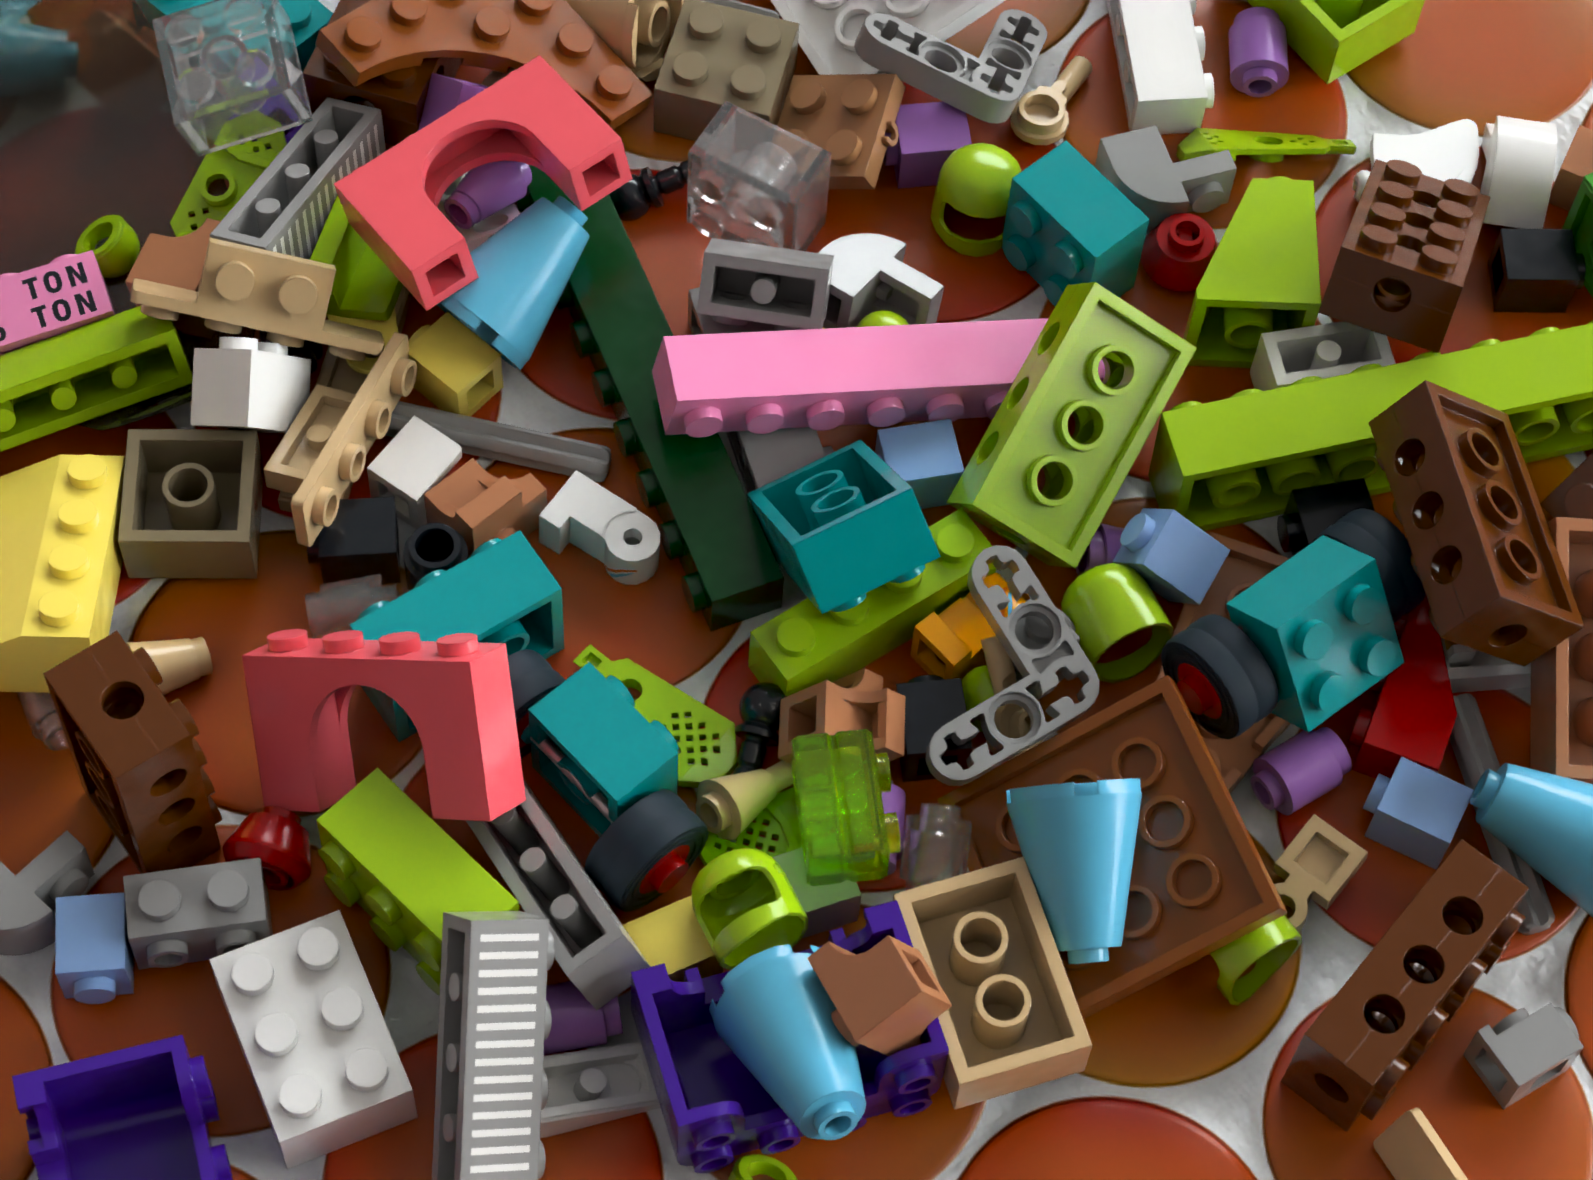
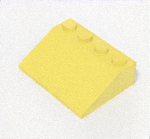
[0,454,125,693]

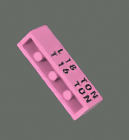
[0,250,115,355]

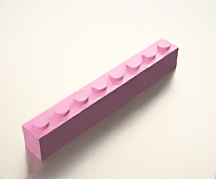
[652,318,1105,438]

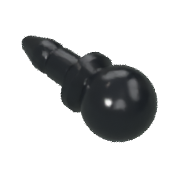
[609,158,714,221]
[733,682,787,774]

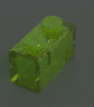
[790,729,900,886]

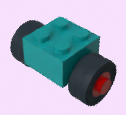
[1161,508,1426,739]
[508,649,709,912]

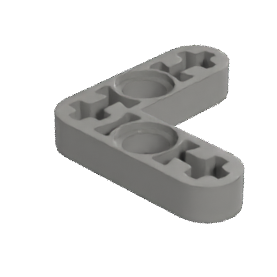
[854,9,1047,124]
[926,545,1100,786]

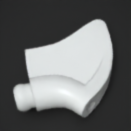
[1353,119,1479,207]

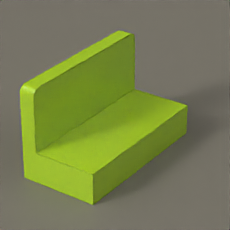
[310,194,403,321]

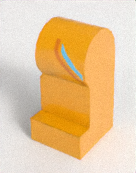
[910,573,1026,680]

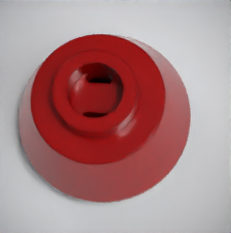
[1141,213,1219,292]
[222,806,311,890]

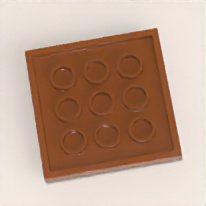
[938,675,1287,1019]

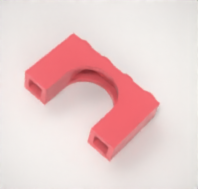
[334,55,633,311]
[242,629,526,822]

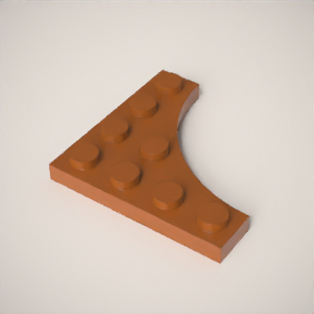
[315,0,654,129]

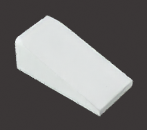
[540,1042,661,1138]

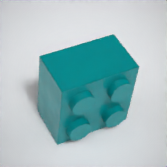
[1002,141,1150,306]

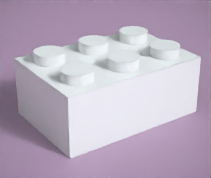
[209,910,418,1169]

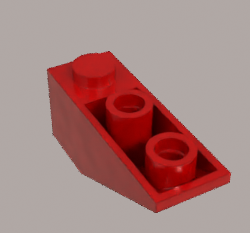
[1348,596,1457,778]

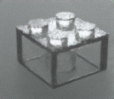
[152,0,313,157]
[687,101,831,251]

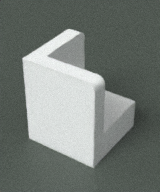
[367,415,462,529]

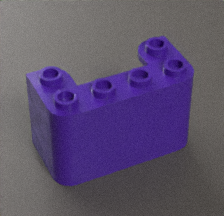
[631,900,949,1173]
[12,1035,233,1180]

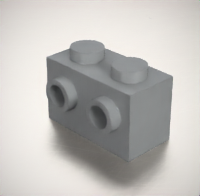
[697,238,834,331]
[123,858,273,970]

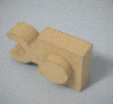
[1273,814,1368,932]

